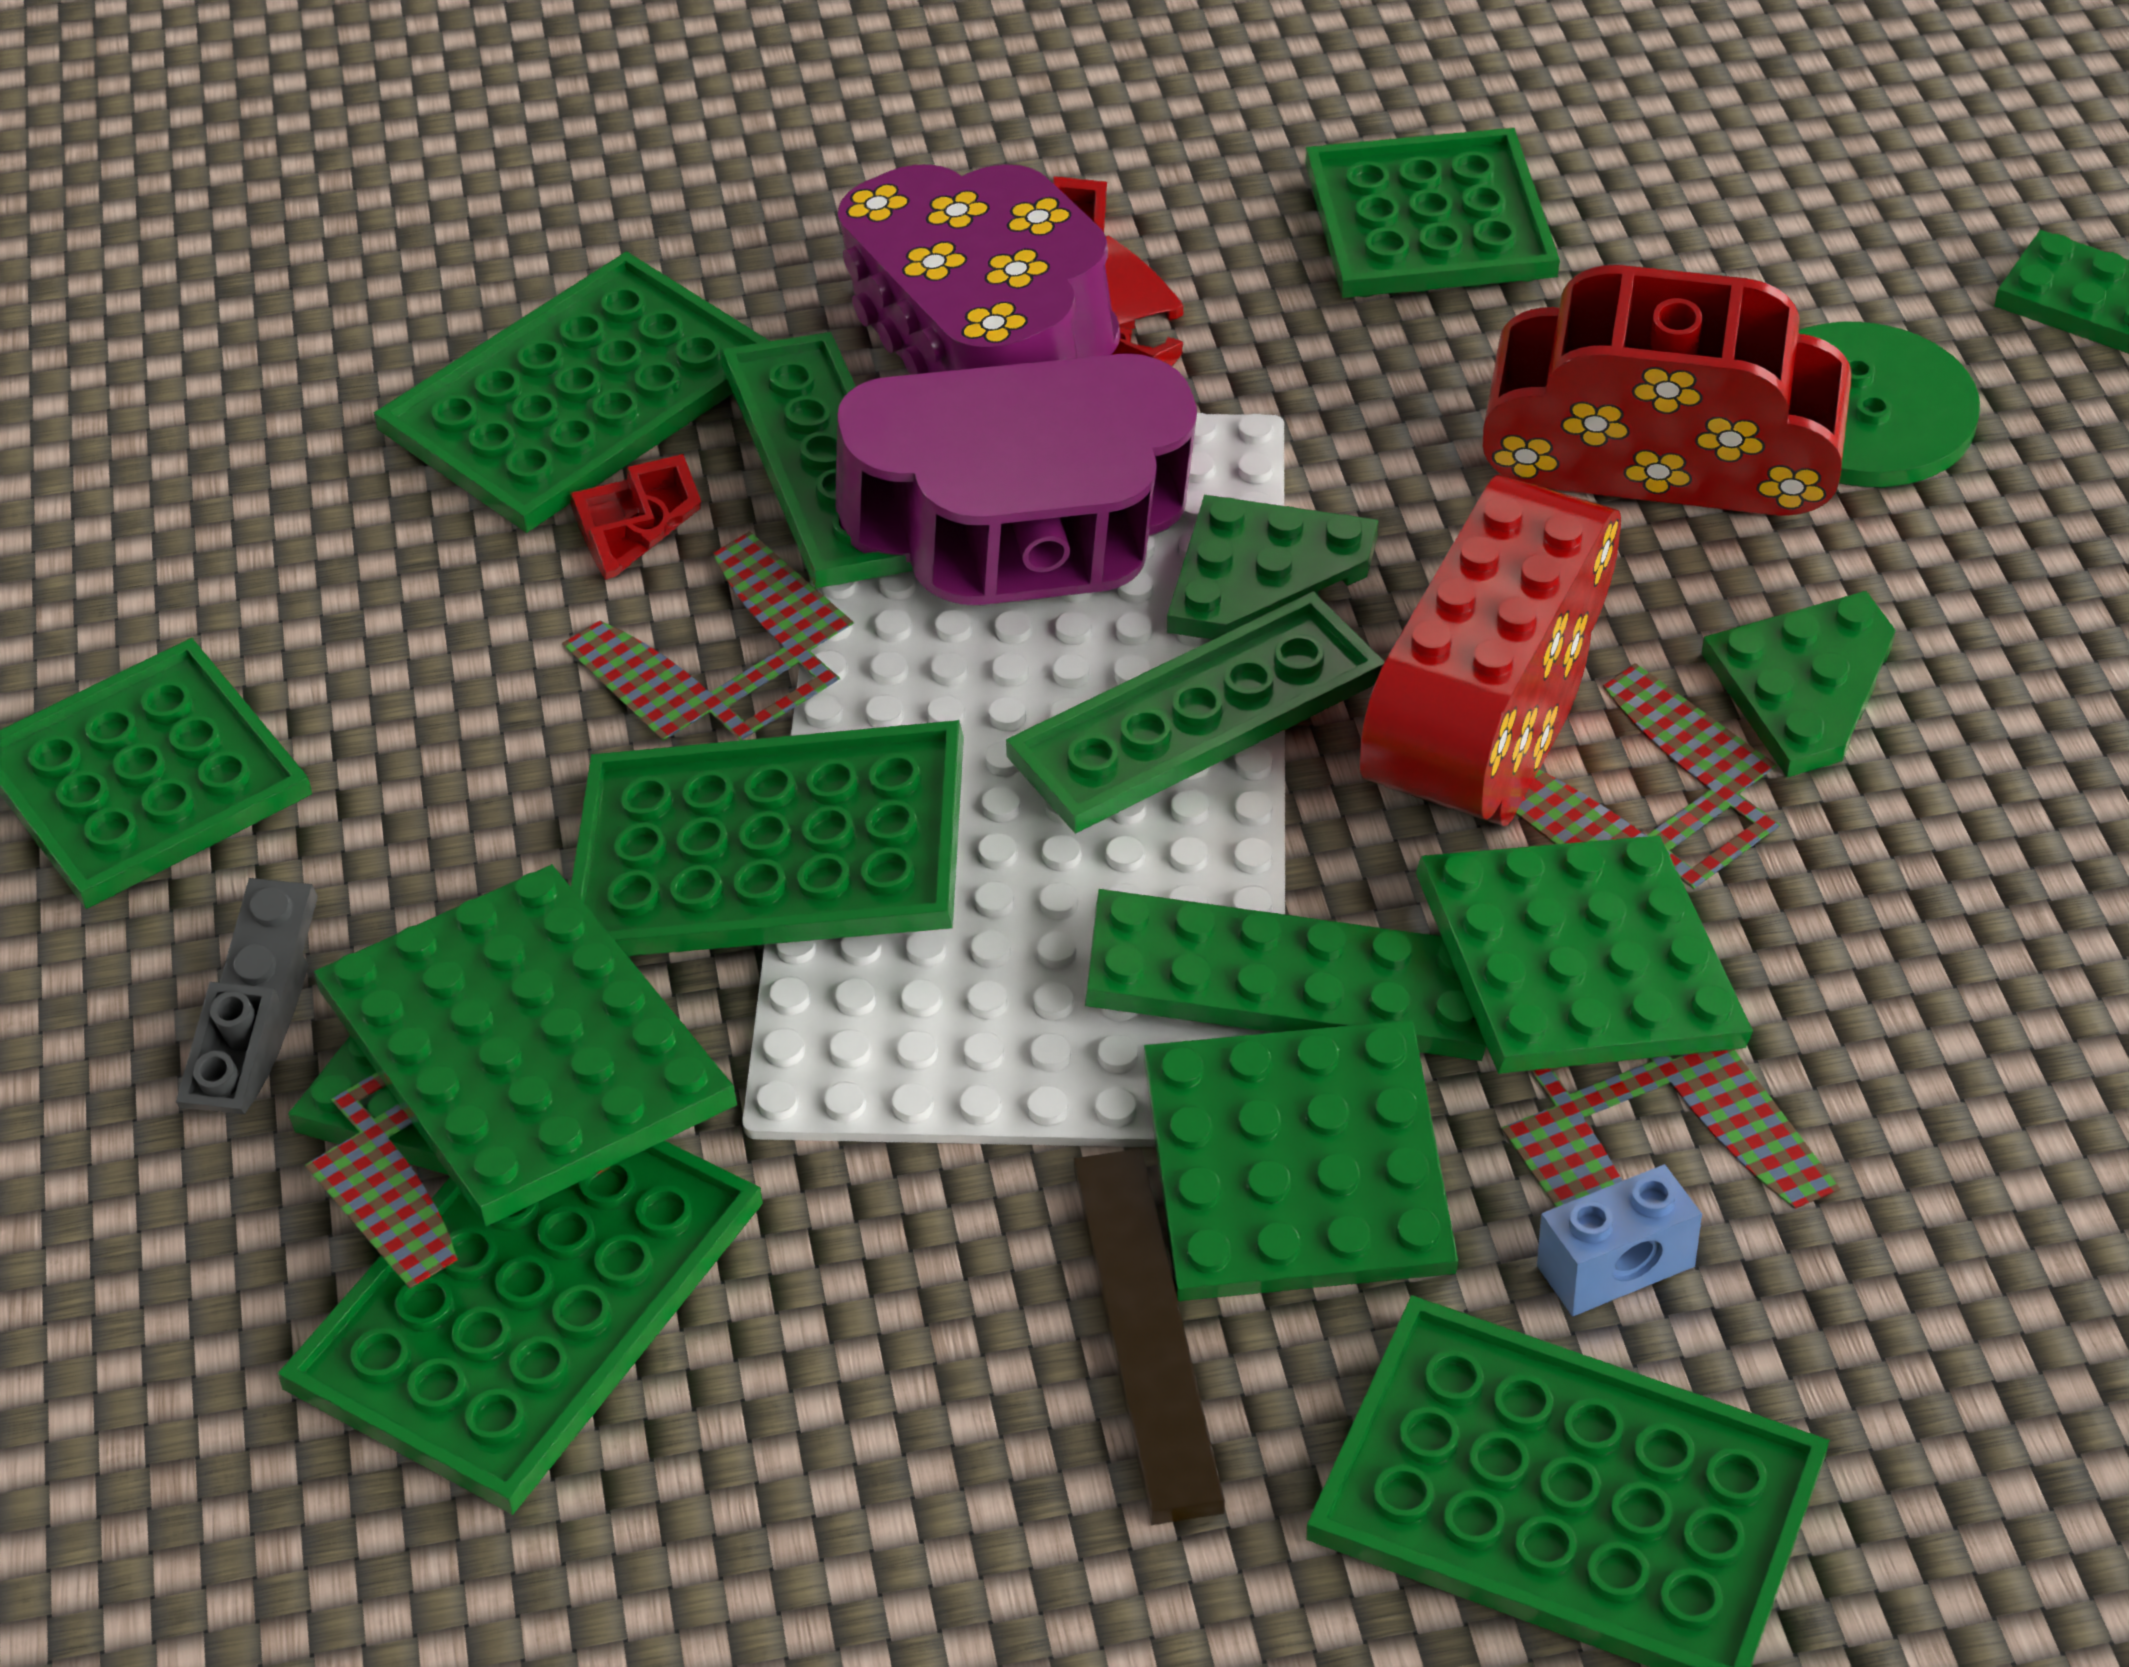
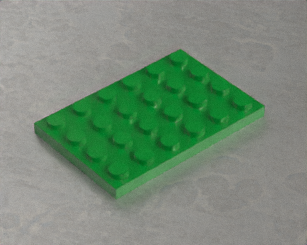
[374,251,769,533]
[571,720,964,956]
[313,864,737,1227]
[277,1140,763,1515]
[1306,1295,1830,1667]

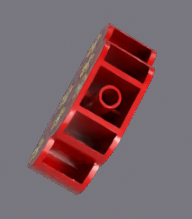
[1483,265,1852,516]
[1360,475,1621,826]

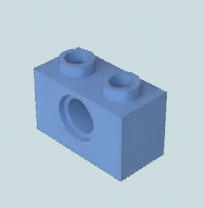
[1537,1164,1702,1317]

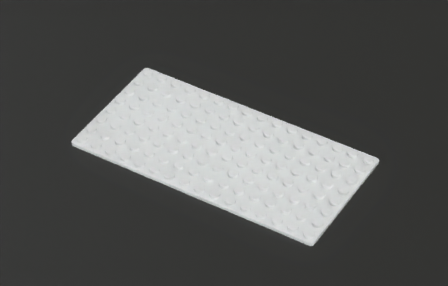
[742,413,1285,1147]

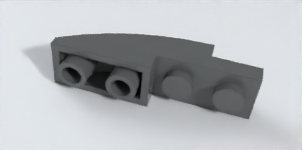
[176,878,318,1115]

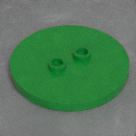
[1798,321,1980,487]

